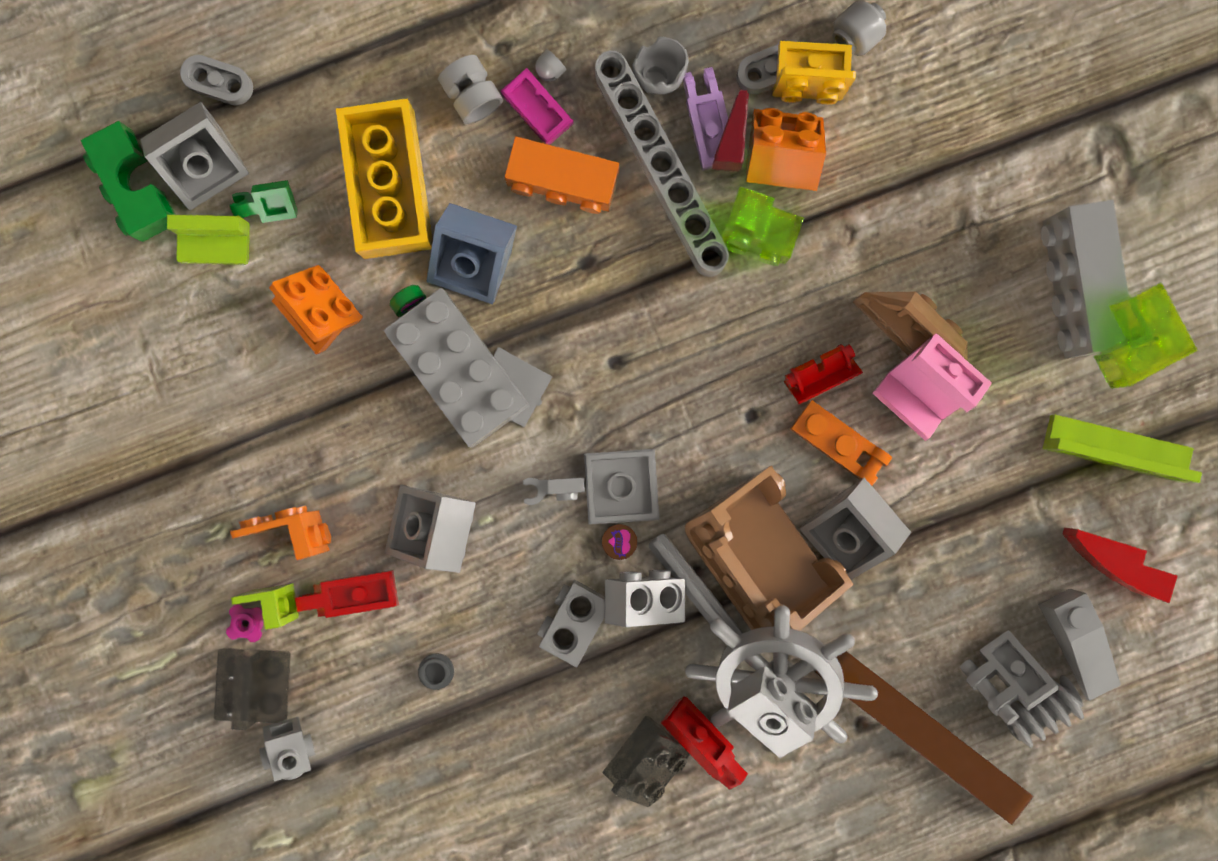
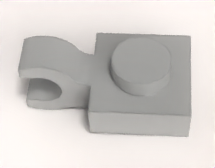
[523,477,585,505]

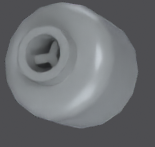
[832,0,886,56]

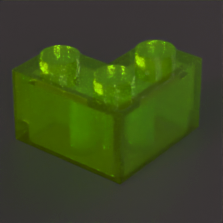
[721,186,804,266]
[1093,282,1198,389]

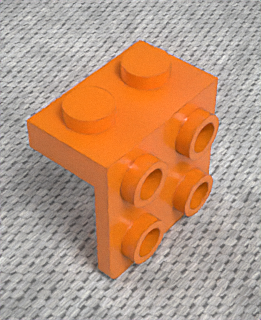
[230,506,331,560]

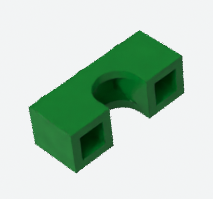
[80,121,176,242]

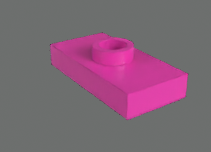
[500,68,574,145]

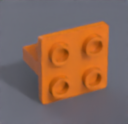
[269,265,363,355]

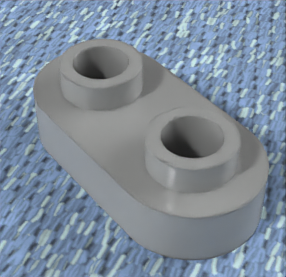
[736,44,779,94]
[180,55,253,105]

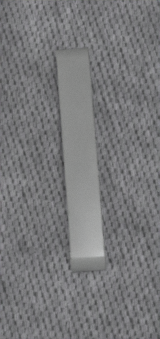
[595,50,729,277]

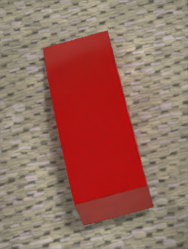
[1062,527,1178,603]

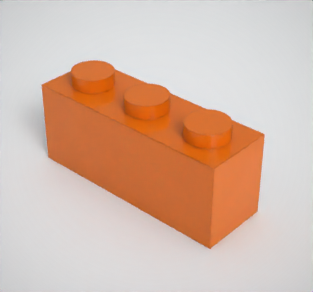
[504,136,620,214]

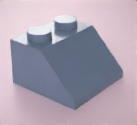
[426,203,517,304]

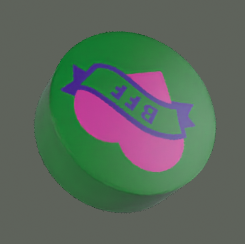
[389,285,426,317]

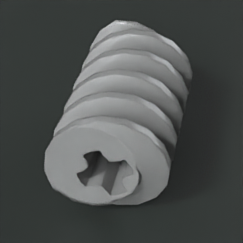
[1003,675,1084,748]

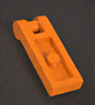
[790,400,892,486]

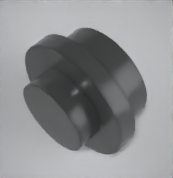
[418,653,454,690]

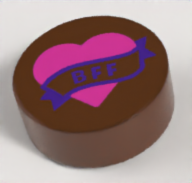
[602,524,637,560]

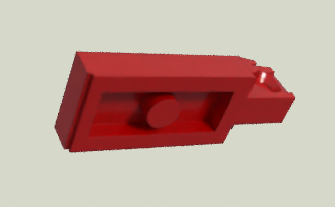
[295,570,399,618]
[661,696,748,790]

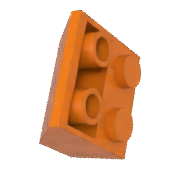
[746,108,826,191]

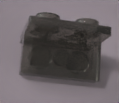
[214,648,291,730]
[602,716,690,807]

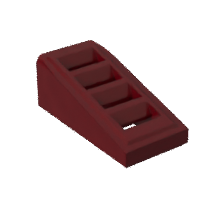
[712,90,749,172]

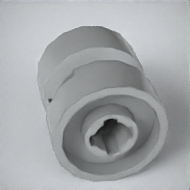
[438,55,503,124]

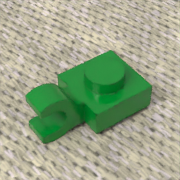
[230,180,298,223]

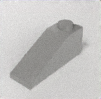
[1038,589,1121,701]

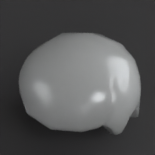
[632,36,689,95]

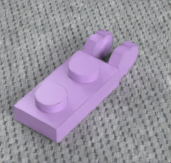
[683,67,728,171]

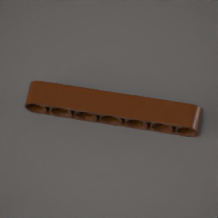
[815,651,1034,825]

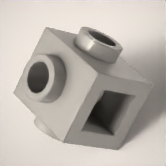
[259,717,315,781]

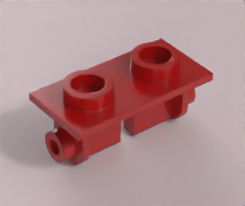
[783,344,863,404]

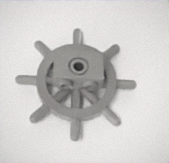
[685,605,878,758]

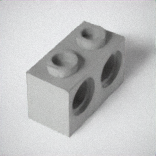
[605,570,685,627]
[537,579,605,668]

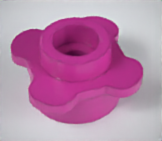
[226,604,263,642]

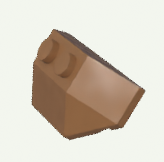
[853,292,968,361]

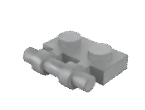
[960,630,1058,725]

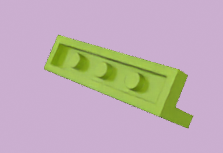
[1042,415,1202,483]

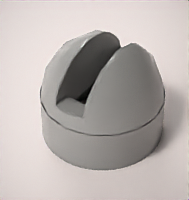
[536,49,566,82]

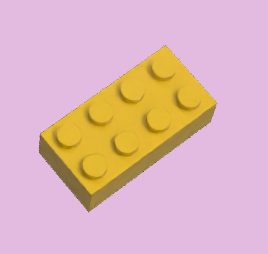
[336,98,433,259]

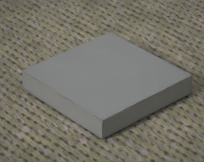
[584,449,660,524]

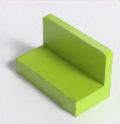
[167,215,250,265]
[231,583,299,630]

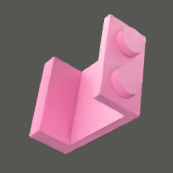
[872,333,992,441]

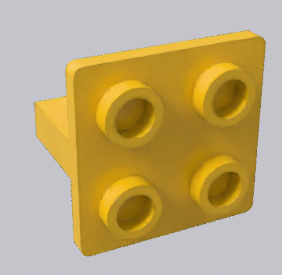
[772,41,856,105]

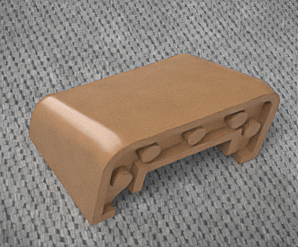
[685,466,854,631]

